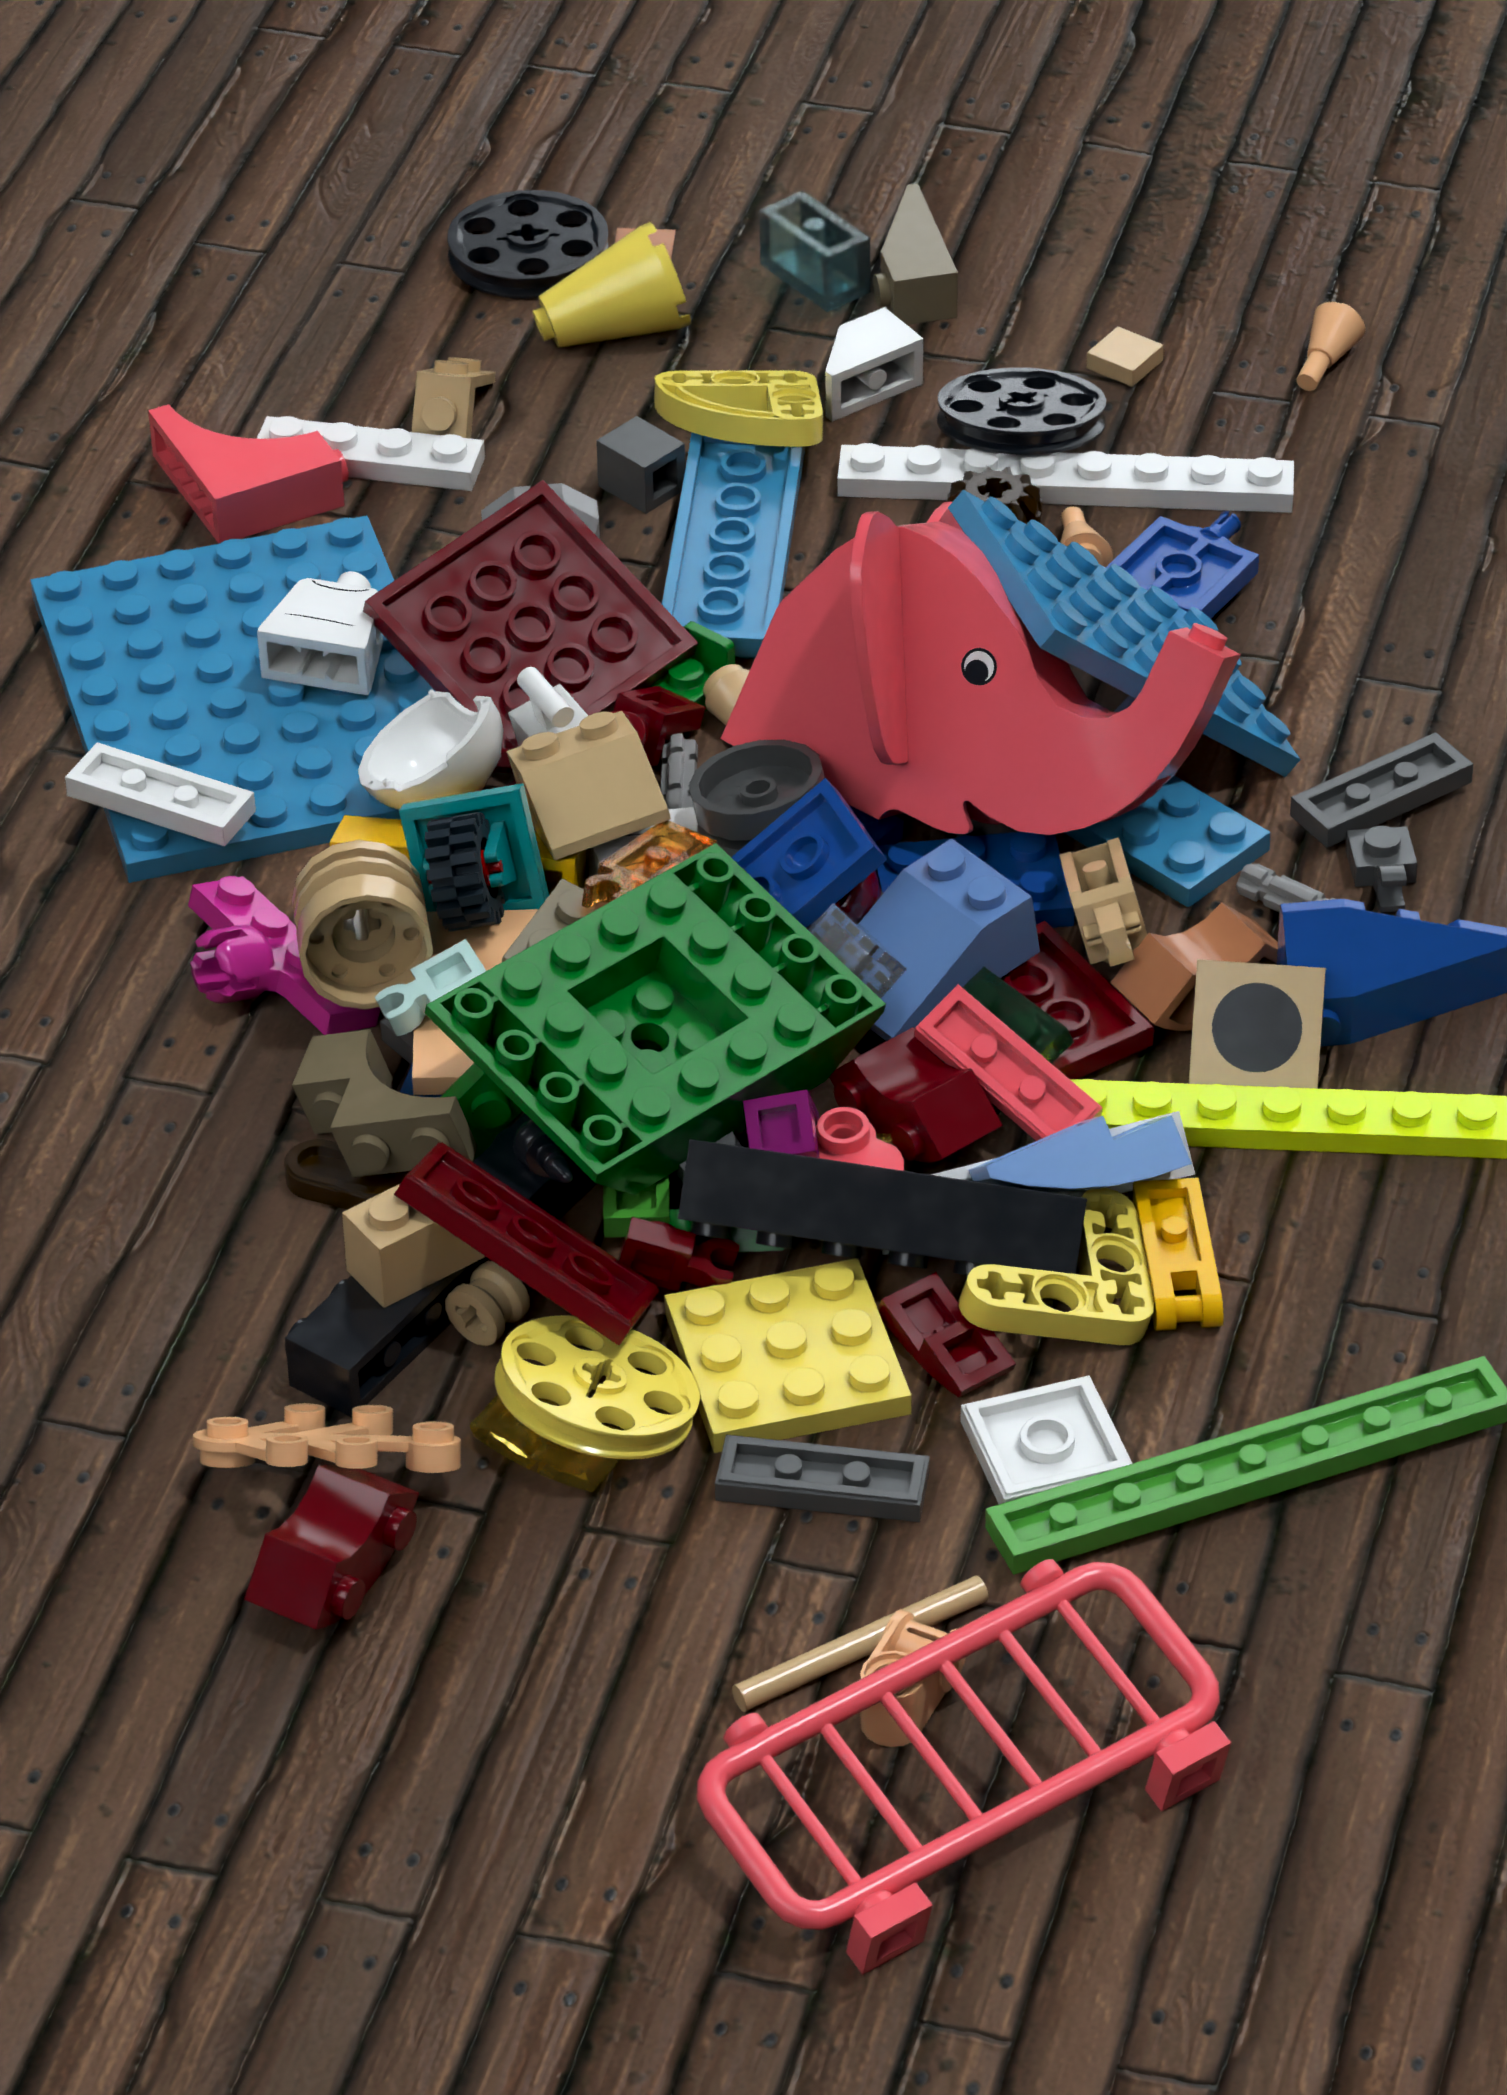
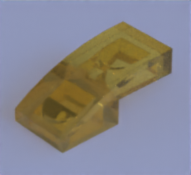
[469,1394,623,1492]

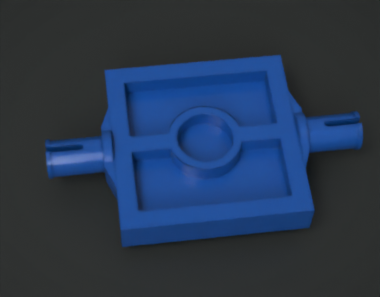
[1106,511,1259,619]

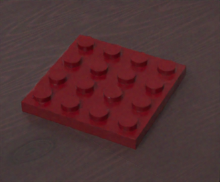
[363,480,698,775]

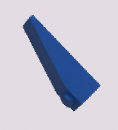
[1277,899,1507,1047]

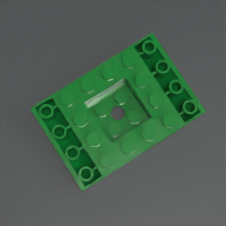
[424,843,886,1195]

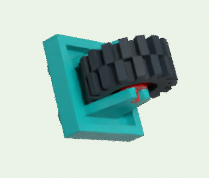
[399,783,549,932]

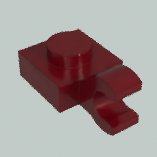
[618,1217,740,1291]

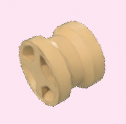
[445,1261,530,1346]

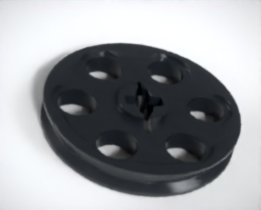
[447,190,609,299]
[937,367,1106,455]

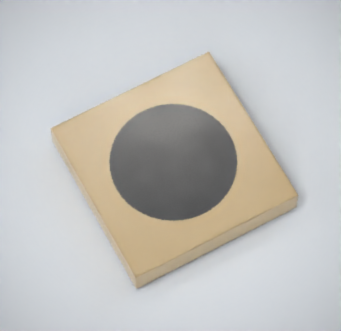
[1189,959,1326,1089]

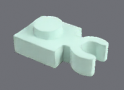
[375,939,486,1036]

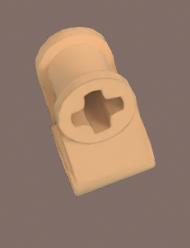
[860,1609,966,1747]

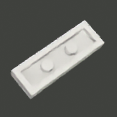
[65,742,256,847]

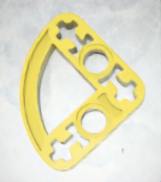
[654,370,823,447]

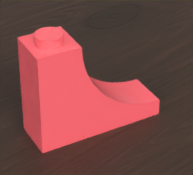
[148,404,349,544]

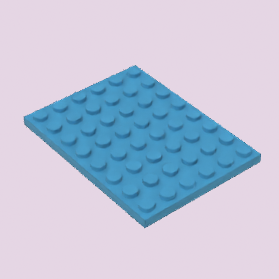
[30,516,436,883]

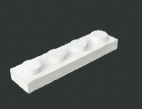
[257,416,485,491]

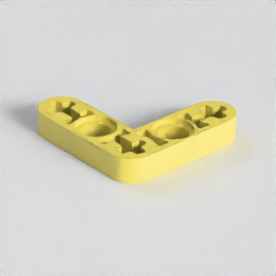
[959,1188,1154,1345]

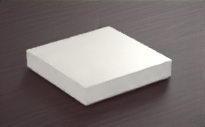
[960,1375,1133,1504]

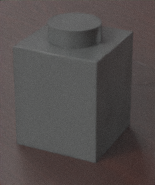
[596,416,685,514]

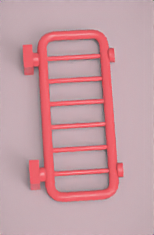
[697,1559,1231,1975]

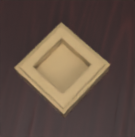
[1086,327,1164,387]

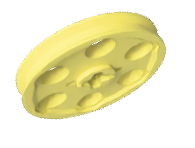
[494,1315,700,1460]

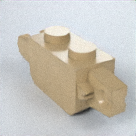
[1059,837,1147,967]

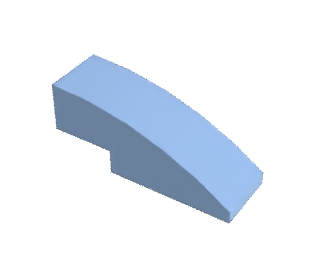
[969,1115,1192,1192]

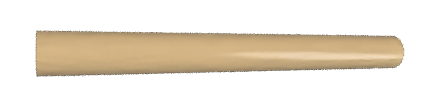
[732,1575,989,1712]

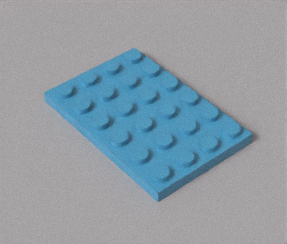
[948,490,1301,777]

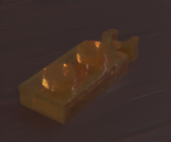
[582,820,717,908]

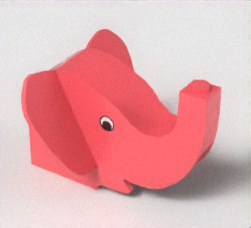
[720,502,1241,835]

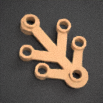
[193,1403,461,1473]

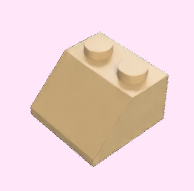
[507,711,671,860]

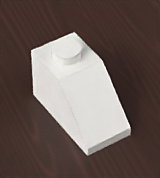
[825,307,923,422]

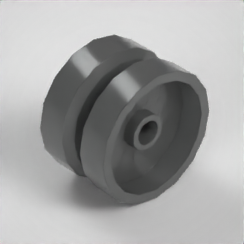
[689,740,825,857]

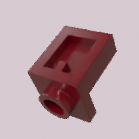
[613,686,706,768]

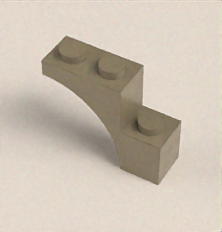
[292,1029,478,1177]

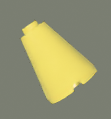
[532,222,691,348]

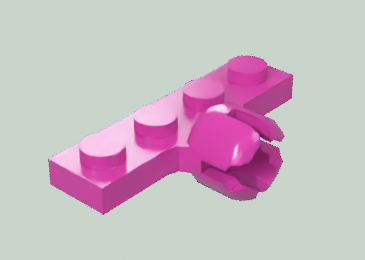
[188,876,380,1035]

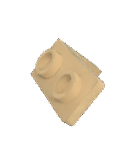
[412,357,496,439]

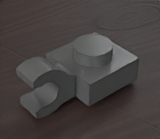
[1345,826,1417,913]

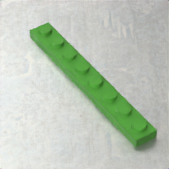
[985,1356,1507,1575]

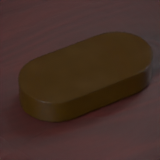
[284,1139,409,1210]

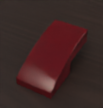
[878,1272,1016,1398]

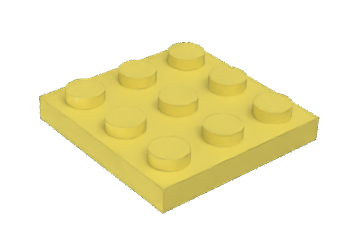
[664,1258,912,1453]

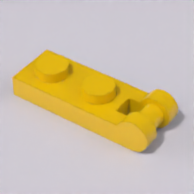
[1132,1177,1223,1331]

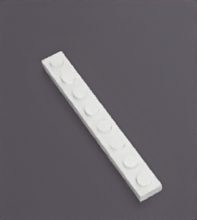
[837,443,1294,513]

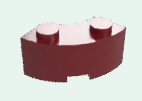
[829,1027,1002,1162]
[244,1465,419,1630]

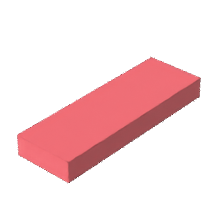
[914,984,1103,1141]

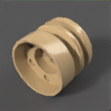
[292,840,433,1009]

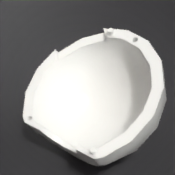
[358,689,504,810]

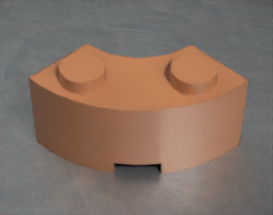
[1110,902,1278,1031]

